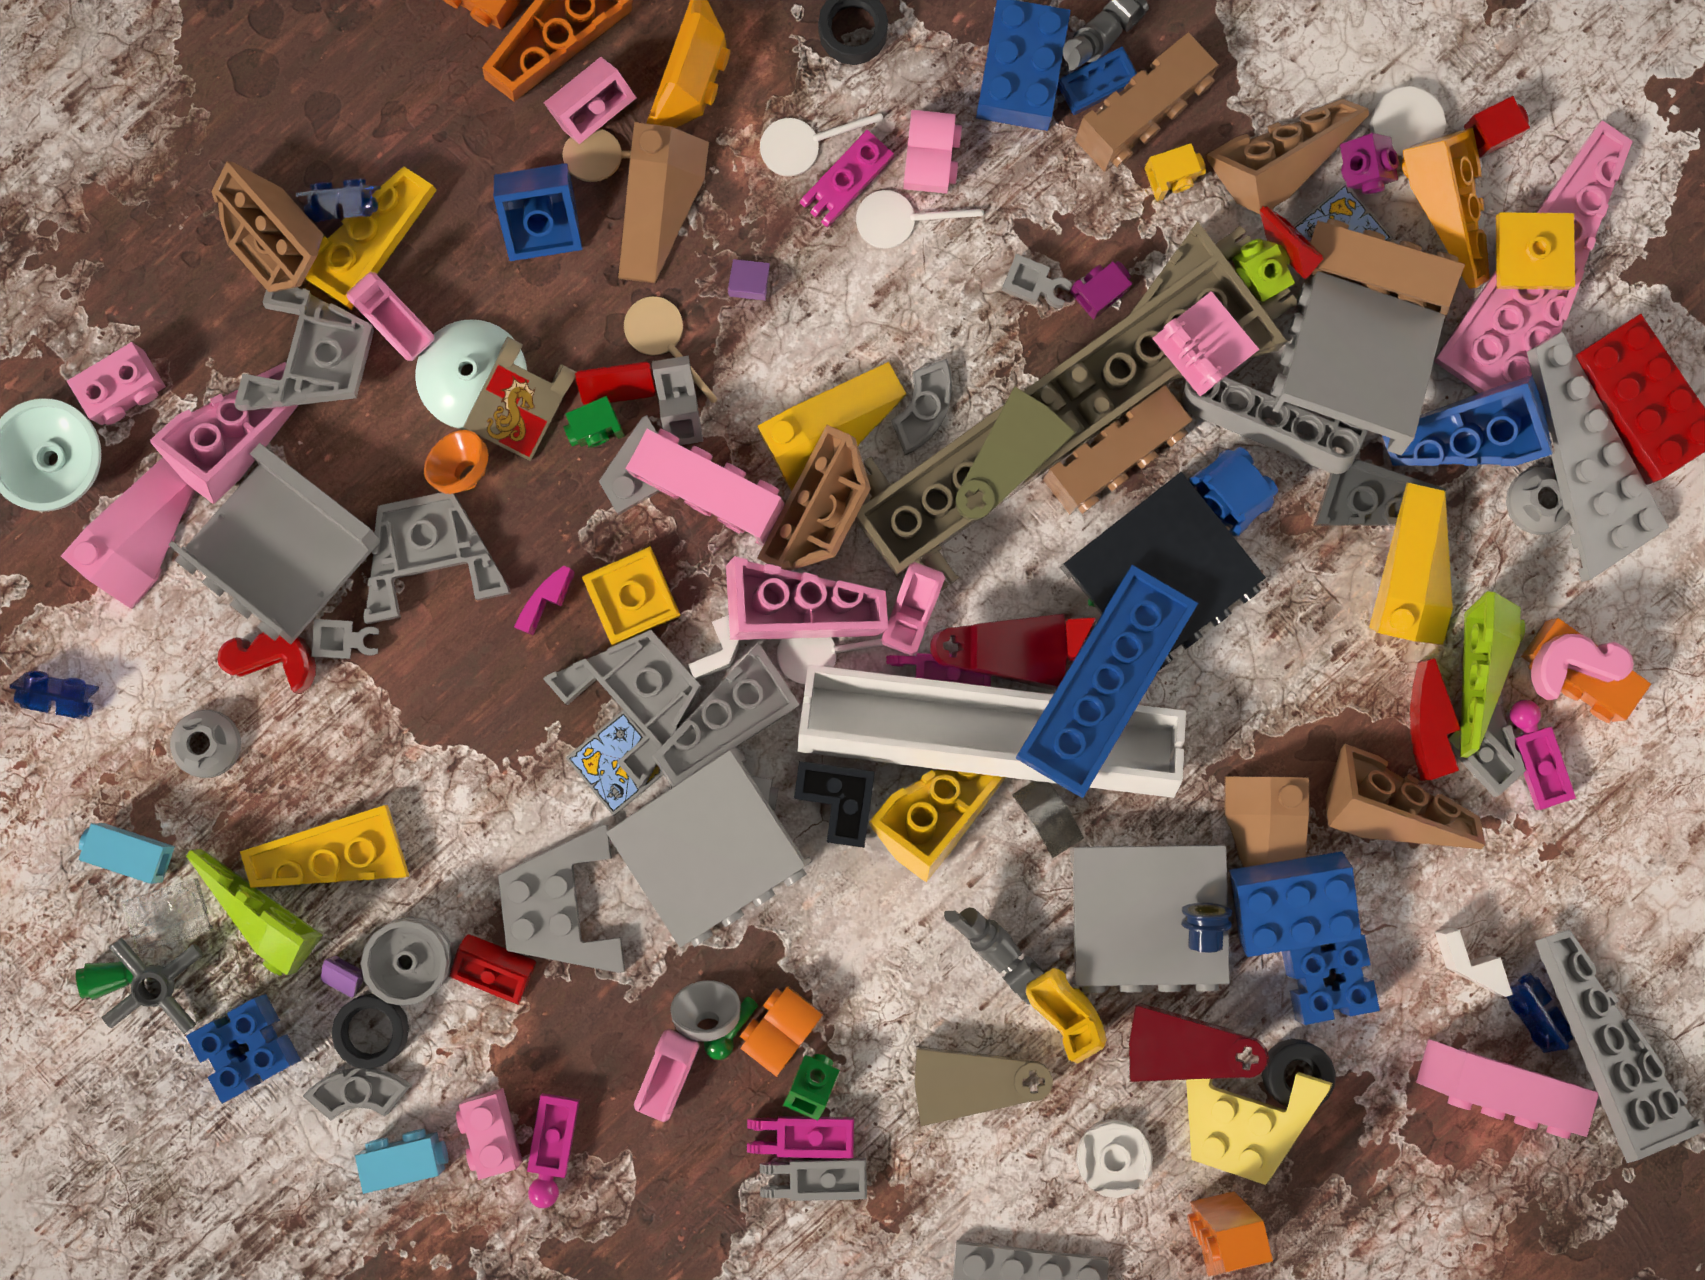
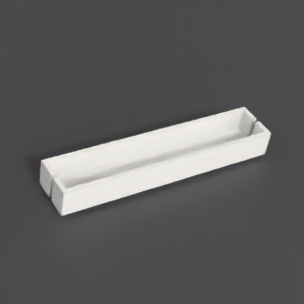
[798,665,1186,798]

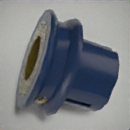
[1181,903,1232,953]

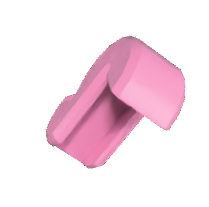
[347,272,434,361]
[881,562,945,656]
[1531,634,1634,700]
[634,1029,700,1122]

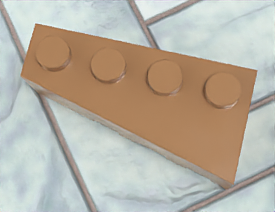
[1075,32,1219,172]
[1043,385,1193,515]

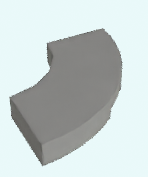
[891,358,952,455]
[303,1068,412,1121]

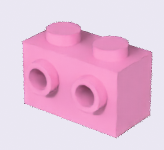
[544,57,636,144]
[67,342,166,425]
[456,1088,523,1180]

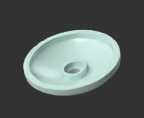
[415,320,527,430]
[0,399,101,511]

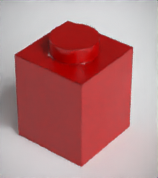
[1463,96,1530,158]

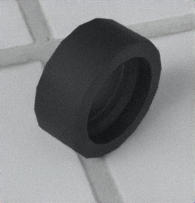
[818,0,888,65]
[331,994,409,1069]

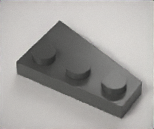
[1313,453,1446,526]

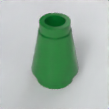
[75,962,134,1000]

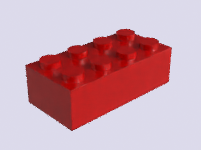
[1575,314,1705,485]

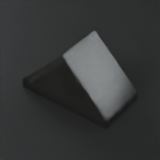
[1012,781,1084,858]

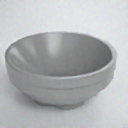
[1506,467,1571,535]
[170,710,241,778]
[671,981,741,1041]

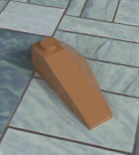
[618,122,709,283]

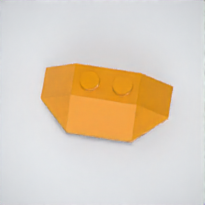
[646,0,730,128]

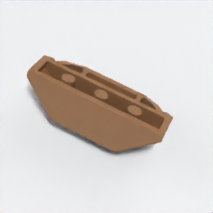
[211,161,324,292]
[757,425,871,571]

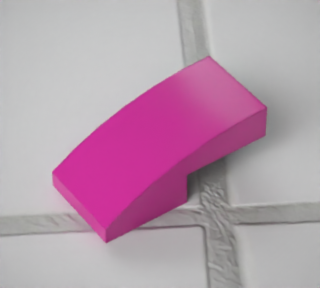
[514,566,575,635]

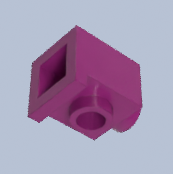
[1070,261,1132,320]

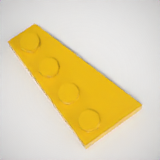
[305,166,437,310]
[240,805,410,888]

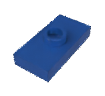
[1057,46,1137,115]

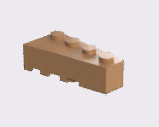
[1310,219,1465,323]

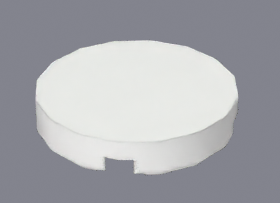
[1370,86,1446,161]
[1076,1119,1153,1198]

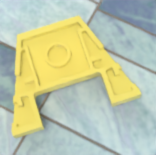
[1186,1072,1333,1185]

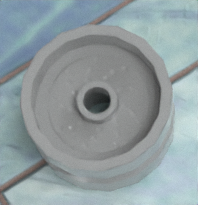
[361,916,453,1006]

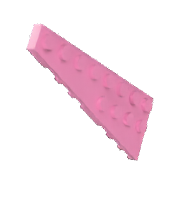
[1434,120,1633,393]

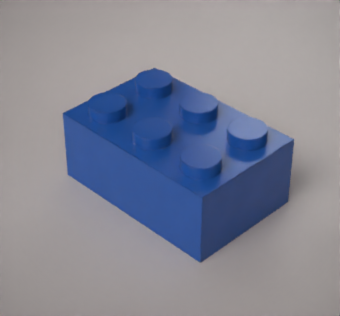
[976,0,1071,131]
[1229,851,1362,957]

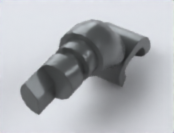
[1063,0,1149,71]
[944,907,1045,1005]

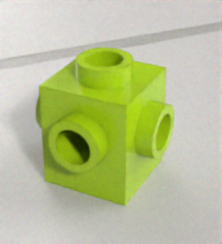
[1232,239,1295,302]

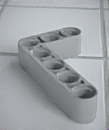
[1181,377,1368,474]

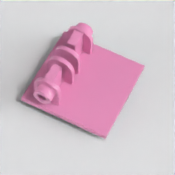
[1152,291,1259,397]

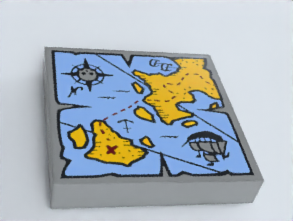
[1293,182,1394,242]
[566,710,664,816]

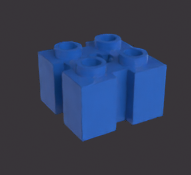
[1282,934,1380,1025]
[186,994,302,1104]

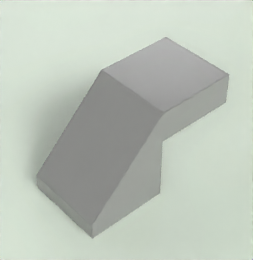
[652,356,703,445]

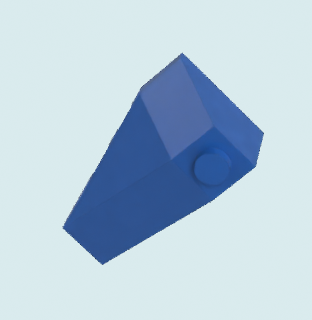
[1382,375,1553,466]

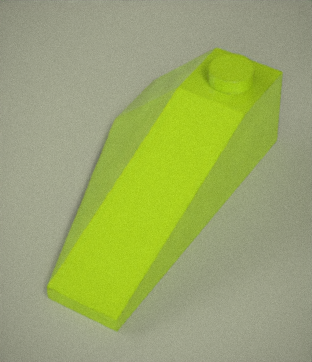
[1460,591,1525,758]
[186,849,323,976]

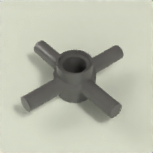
[102,937,203,1034]

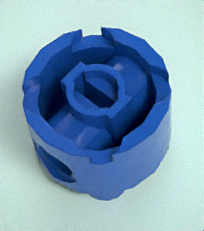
[1189,447,1278,536]

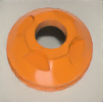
[424,430,489,494]

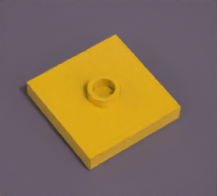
[1496,212,1575,290]
[582,546,681,646]

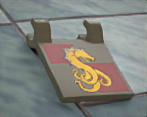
[463,336,577,461]

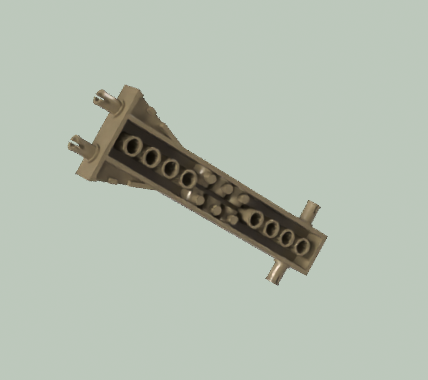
[855,221,1297,592]

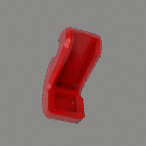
[217,632,316,694]

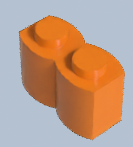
[739,986,824,1077]

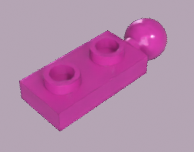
[1510,699,1576,810]
[527,1093,580,1208]

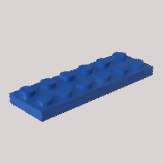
[1016,565,1198,798]

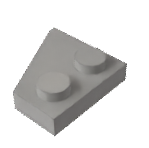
[599,415,661,515]
[1447,695,1526,797]

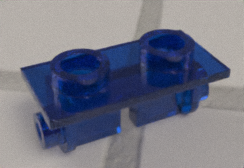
[296,179,381,222]
[9,671,99,720]
[1506,973,1574,1053]

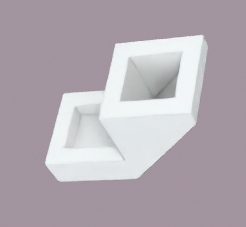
[688,615,742,681]
[1435,928,1513,997]

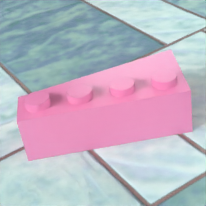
[625,429,785,547]
[726,556,888,640]
[1416,1039,1599,1139]

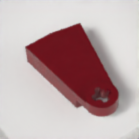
[930,614,1067,690]
[1129,1003,1269,1082]

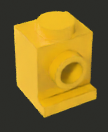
[1145,143,1206,202]

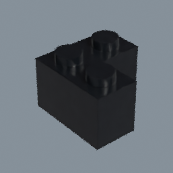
[794,761,875,848]

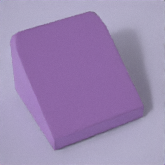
[728,259,770,301]
[321,956,364,998]

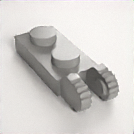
[760,1158,867,1201]

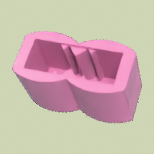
[903,110,962,194]

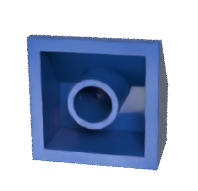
[493,163,582,261]

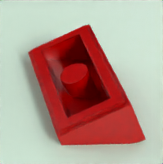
[1259,206,1324,279]
[575,361,656,405]
[1066,617,1096,662]
[449,934,536,1005]

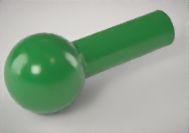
[704,997,758,1060]

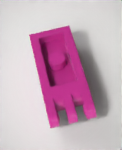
[800,130,894,228]

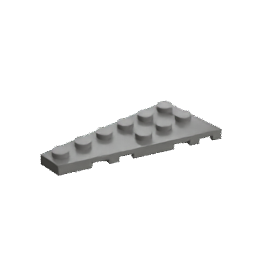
[1527,332,1669,582]
[1535,929,1705,1163]

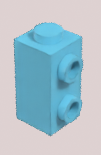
[78,823,175,884]
[355,1129,449,1194]

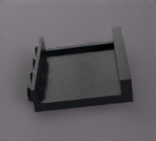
[1060,472,1266,671]

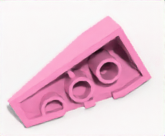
[150,362,298,504]
[61,457,196,609]

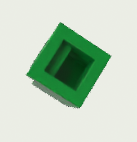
[563,396,625,448]
[783,1054,840,1121]

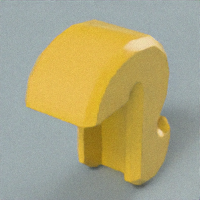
[1026,968,1106,1064]

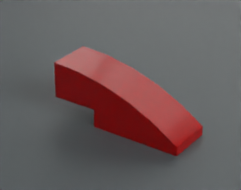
[1410,658,1461,781]

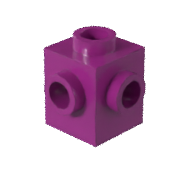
[1340,133,1399,194]

